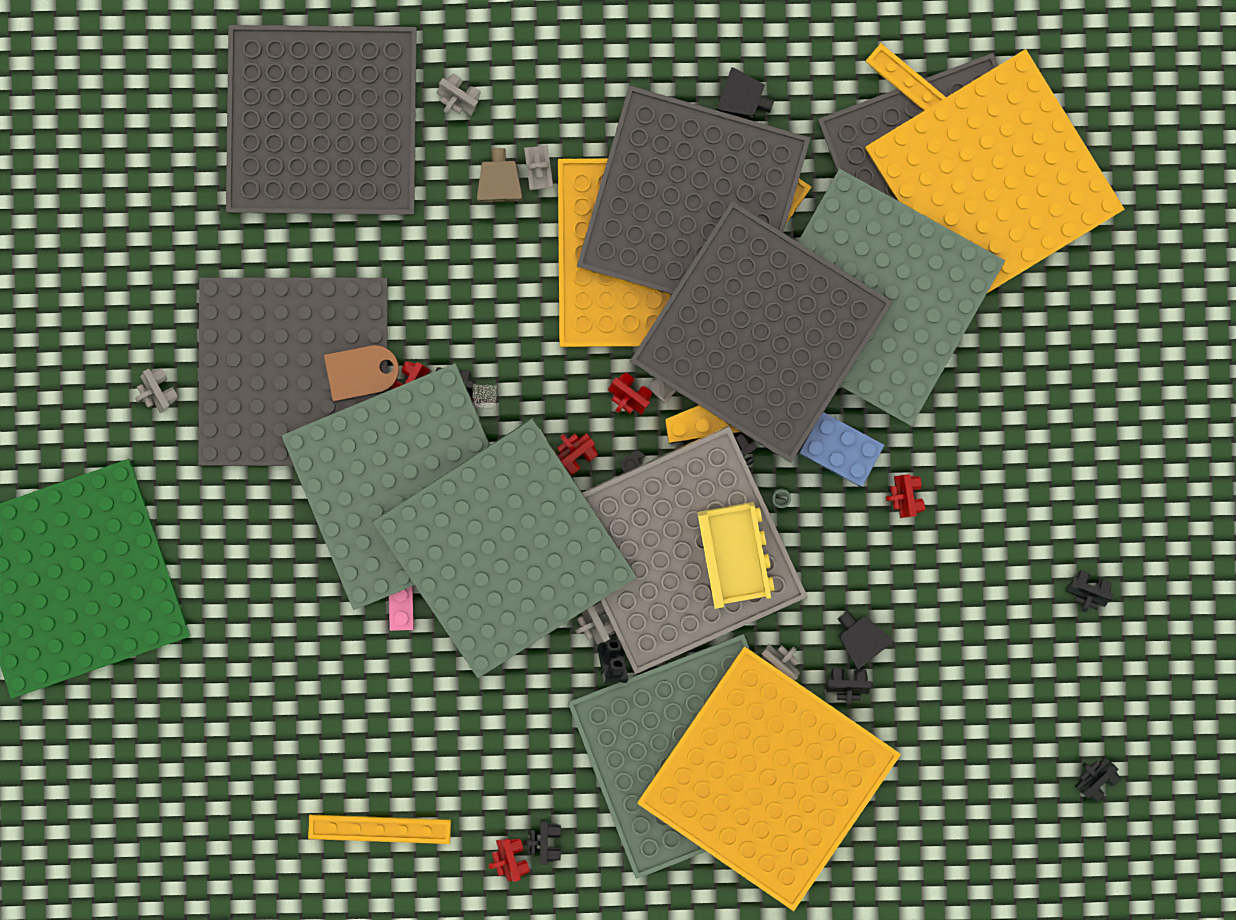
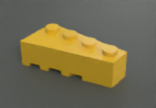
[665,405,740,443]

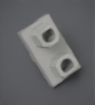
[436,74,481,116]
[524,145,553,191]
[135,368,178,413]
[575,600,615,645]
[761,644,800,681]

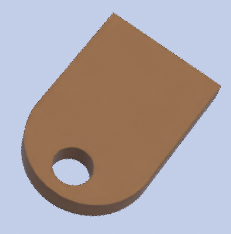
[324,345,399,402]

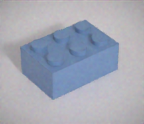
[798,412,884,487]

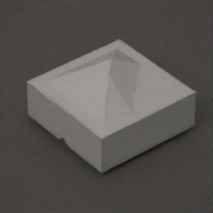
[647,379,676,404]

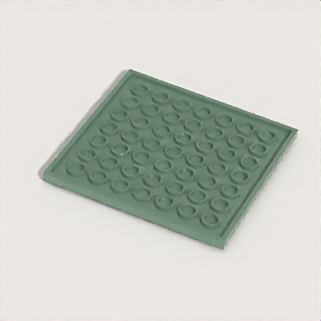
[798,168,1005,426]
[281,363,490,610]
[373,418,637,678]
[568,634,750,879]

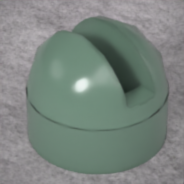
[772,488,791,508]

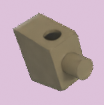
[477,148,523,203]

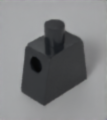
[716,67,775,119]
[837,610,894,670]

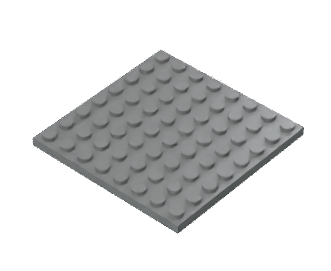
[582,426,807,674]

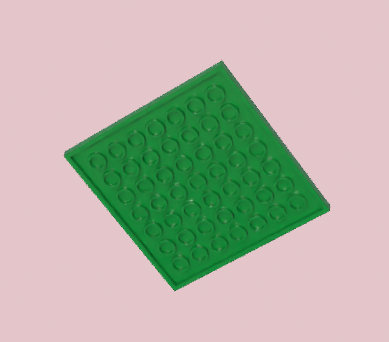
[0,459,191,699]

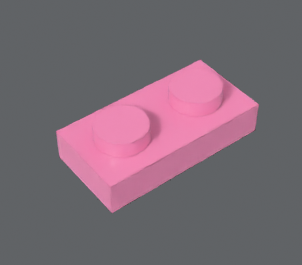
[389,586,414,630]

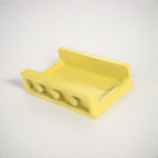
[697,502,775,609]

